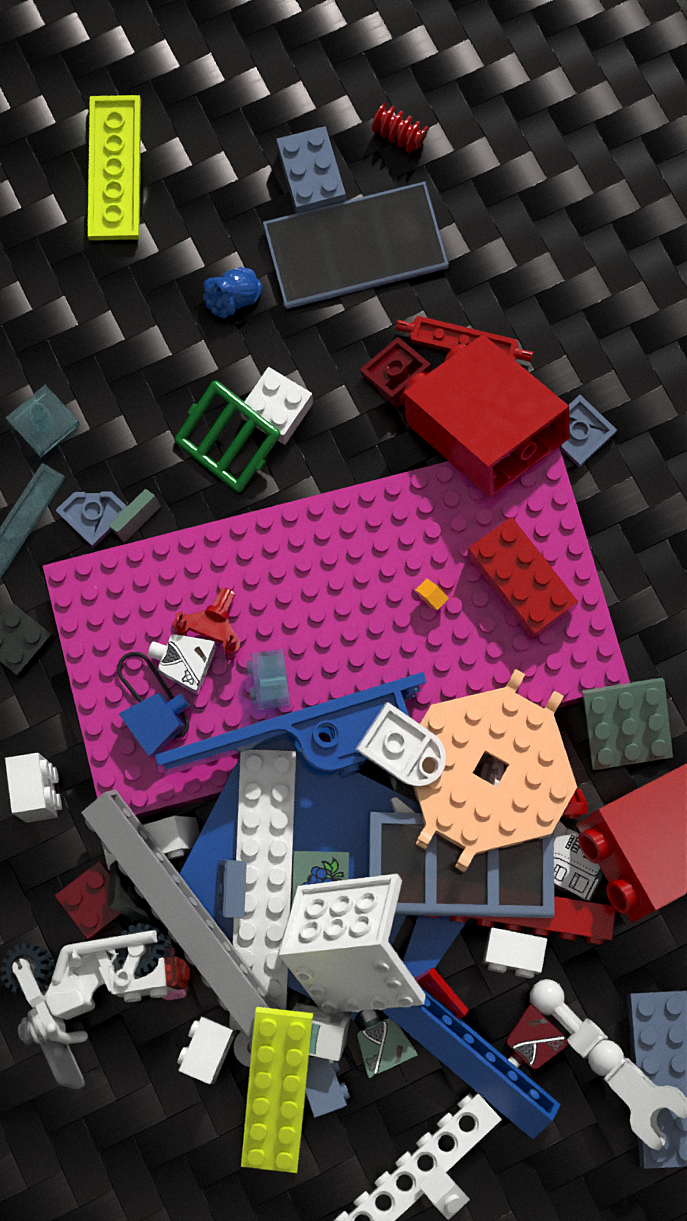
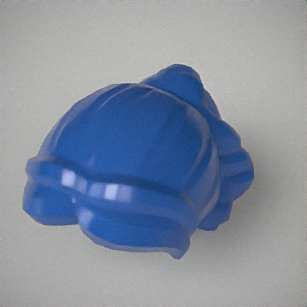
[203,267,263,319]

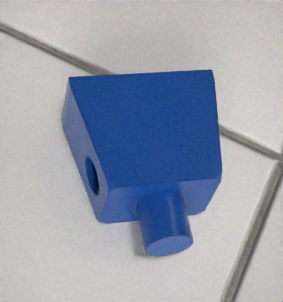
[119,693,190,758]

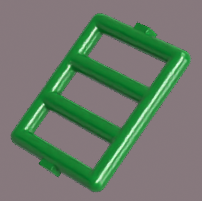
[175,380,281,493]

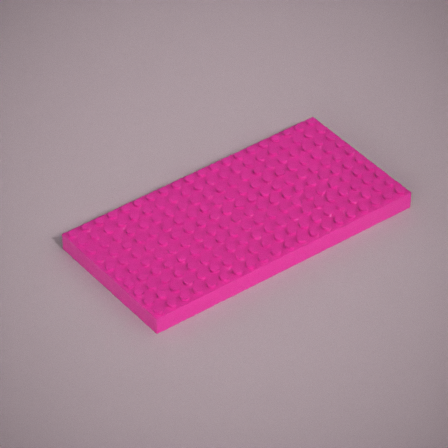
[43,447,630,819]

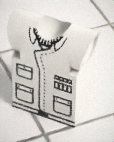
[515,821,604,902]

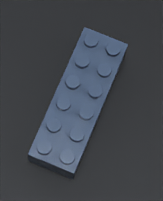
[627,991,687,1169]

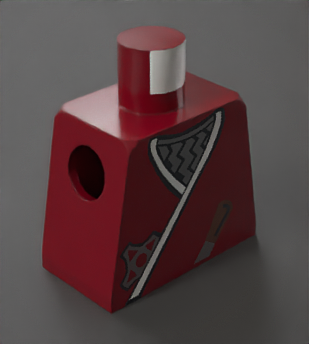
[504,1005,569,1070]

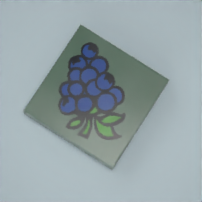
[292,851,349,905]

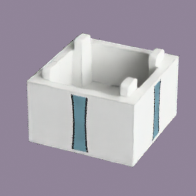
[292,1003,351,1063]

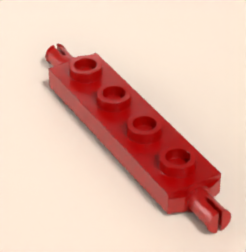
[395,316,533,363]

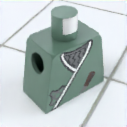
[356,1009,417,1078]

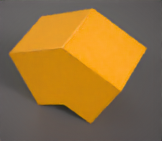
[416,579,449,610]

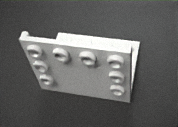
[279,874,426,1014]

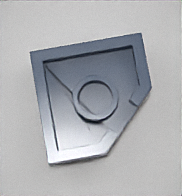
[561,395,617,468]
[56,491,127,548]

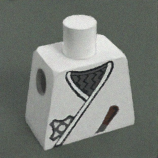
[148,634,217,695]

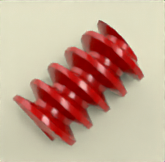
[372,102,429,153]

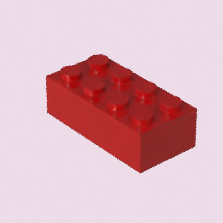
[467,517,578,640]

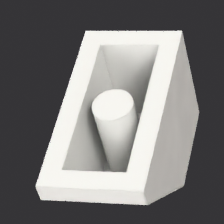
[418,1166,469,1220]

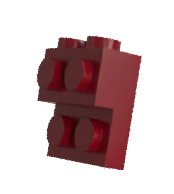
[360,337,433,409]

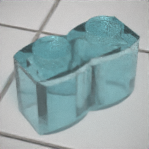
[246,649,291,710]

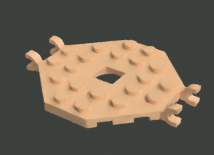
[413,669,577,873]

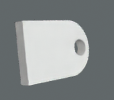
[355,702,446,786]

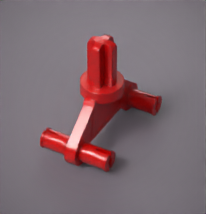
[173,588,240,660]

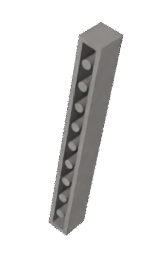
[81,790,281,1037]

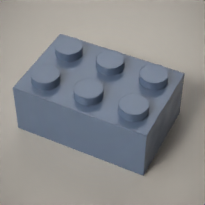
[277,126,346,214]

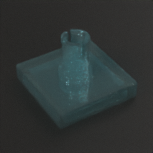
[6,385,80,457]

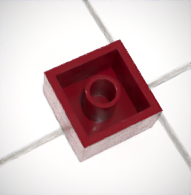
[55,861,125,941]

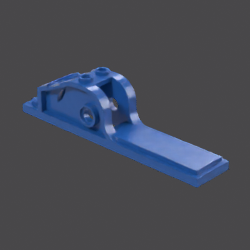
[155,672,426,778]

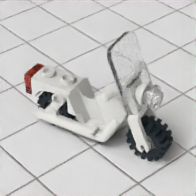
[0,923,190,1089]

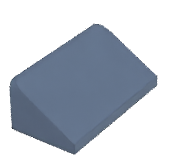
[216,859,246,918]

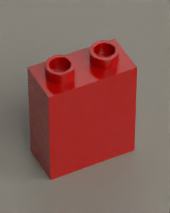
[403,334,570,498]
[576,764,687,923]

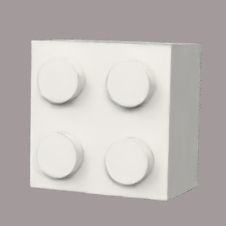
[241,367,313,445]
[483,928,547,979]
[177,1017,236,1084]

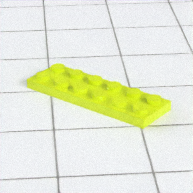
[88,95,141,240]
[241,1007,313,1173]

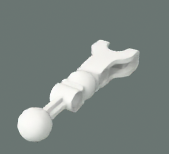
[530,979,687,1150]

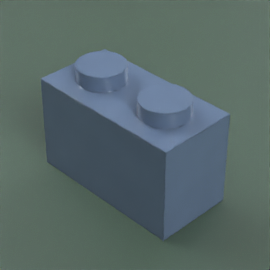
[306,1056,350,1117]

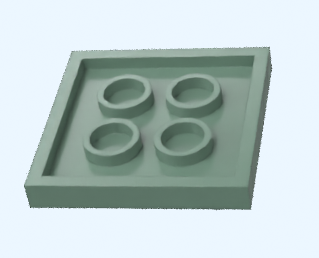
[582,678,673,770]

